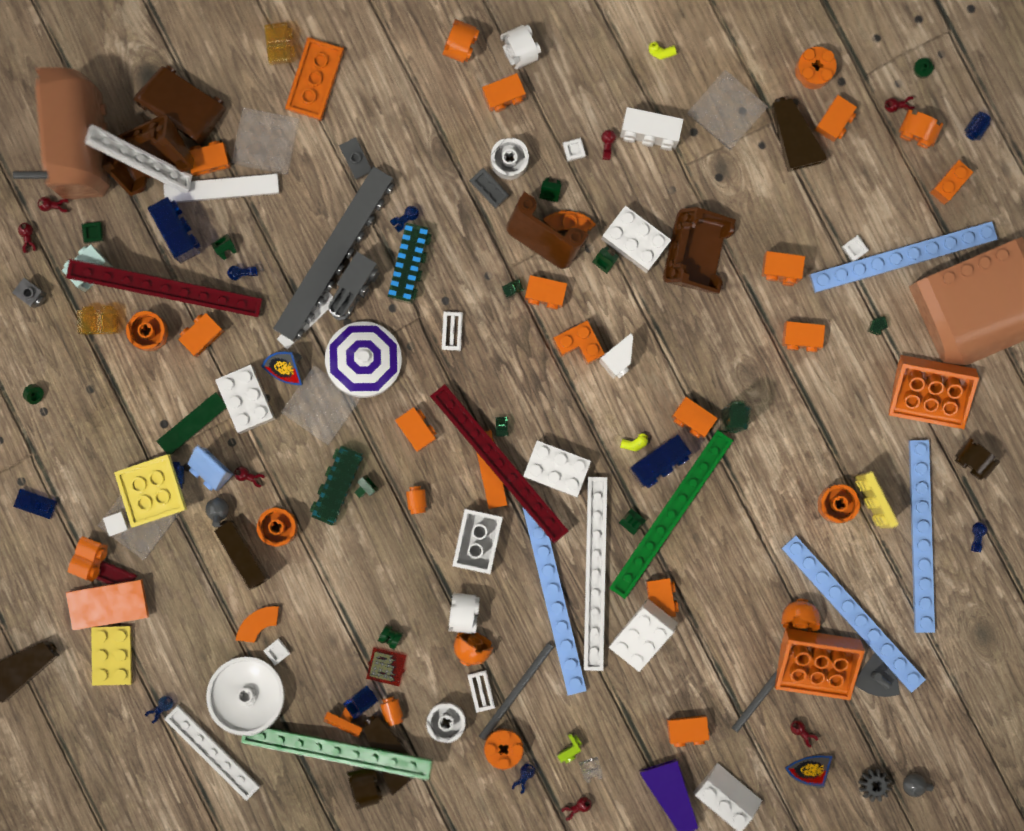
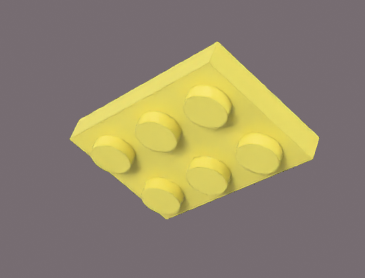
[91,626,132,686]

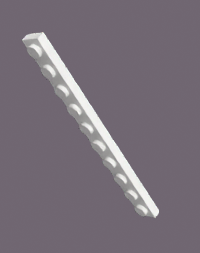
[584,477,607,671]

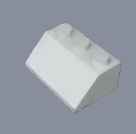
[693,763,762,831]

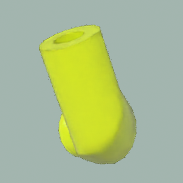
[648,42,677,60]
[620,433,648,452]

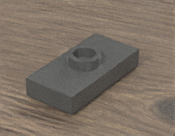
[339,137,371,180]
[469,168,509,209]

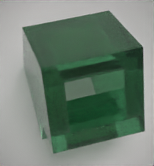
[502,279,524,298]
[867,316,888,336]
[495,417,508,437]

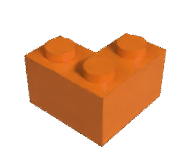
[761,251,805,286]
[553,320,605,365]

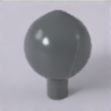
[205,498,229,527]
[903,773,933,797]

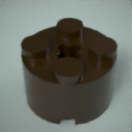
[955,438,1000,480]
[347,767,383,810]

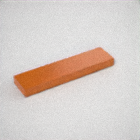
[477,430,507,509]

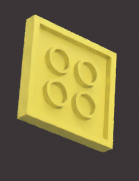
[114,454,187,528]
[854,472,899,528]

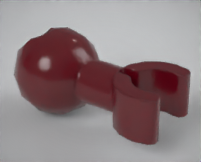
[884,96,915,113]
[601,130,616,160]
[37,197,69,213]
[18,223,37,253]
[234,466,265,487]
[790,720,818,748]
[561,797,592,821]

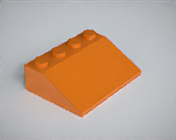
[889,355,979,429]
[775,628,865,700]

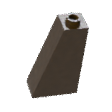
[771,97,827,172]
[214,520,270,590]
[0,641,59,703]
[363,715,414,796]

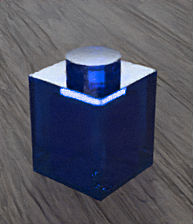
[343,686,378,719]

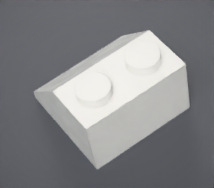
[599,333,633,379]

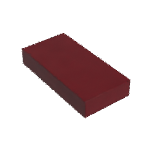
[95,561,138,585]

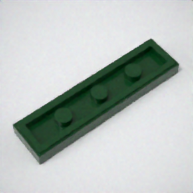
[157,392,227,455]

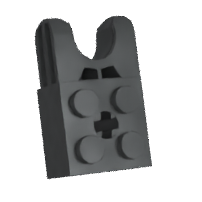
[329,252,380,321]

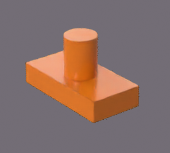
[324,706,363,738]

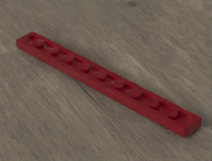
[66,259,262,317]
[430,384,569,544]

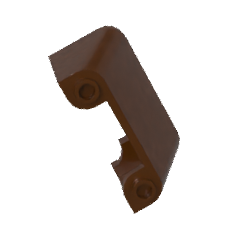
[133,65,226,146]
[102,114,194,196]
[507,191,589,269]
[663,207,736,294]

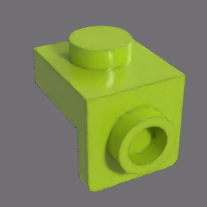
[557,733,582,763]

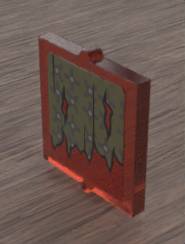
[366,648,406,686]

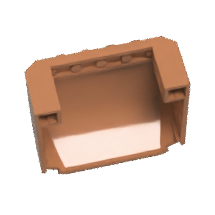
[35,67,110,200]
[909,237,1024,366]

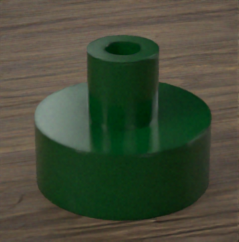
[913,58,934,78]
[23,384,44,404]

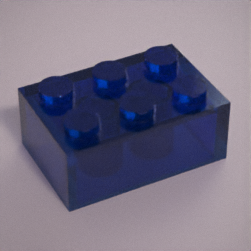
[147,197,201,264]
[628,435,691,489]

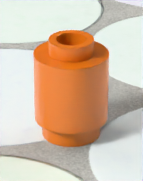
[406,486,427,514]
[380,696,404,726]

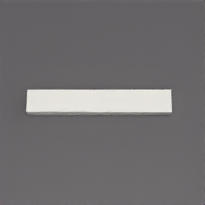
[85,124,193,193]
[163,174,280,204]
[164,705,261,801]

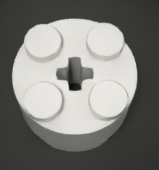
[501,25,541,70]
[491,138,529,180]
[448,592,480,634]
[427,702,466,743]

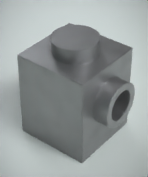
[12,278,46,309]

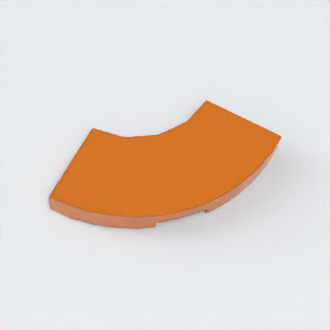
[543,211,596,233]
[236,606,279,643]

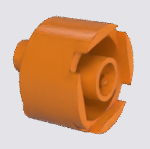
[442,19,480,63]
[795,47,837,89]
[899,110,944,149]
[126,311,168,351]
[818,484,860,523]
[256,508,298,547]
[484,728,523,770]

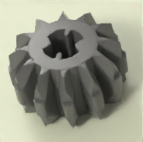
[858,769,892,802]

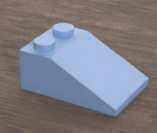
[188,445,234,491]

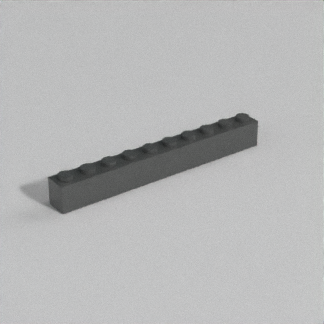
[273,166,395,343]

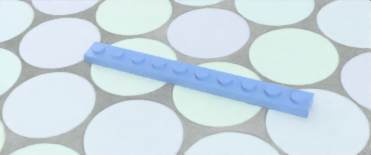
[809,221,998,293]
[909,440,935,633]
[523,508,587,695]
[781,536,926,693]

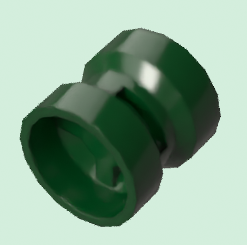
[378,624,403,650]

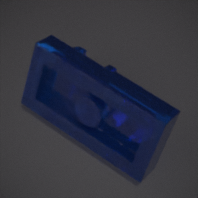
[13,489,58,519]

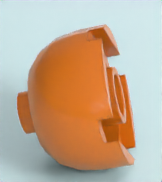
[781,599,820,632]
[454,632,493,666]

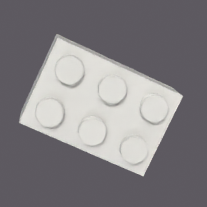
[620,107,683,150]
[601,206,671,273]
[215,365,275,434]
[523,441,591,498]
[452,509,503,574]
[609,599,678,672]

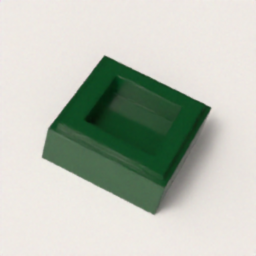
[82,222,104,244]

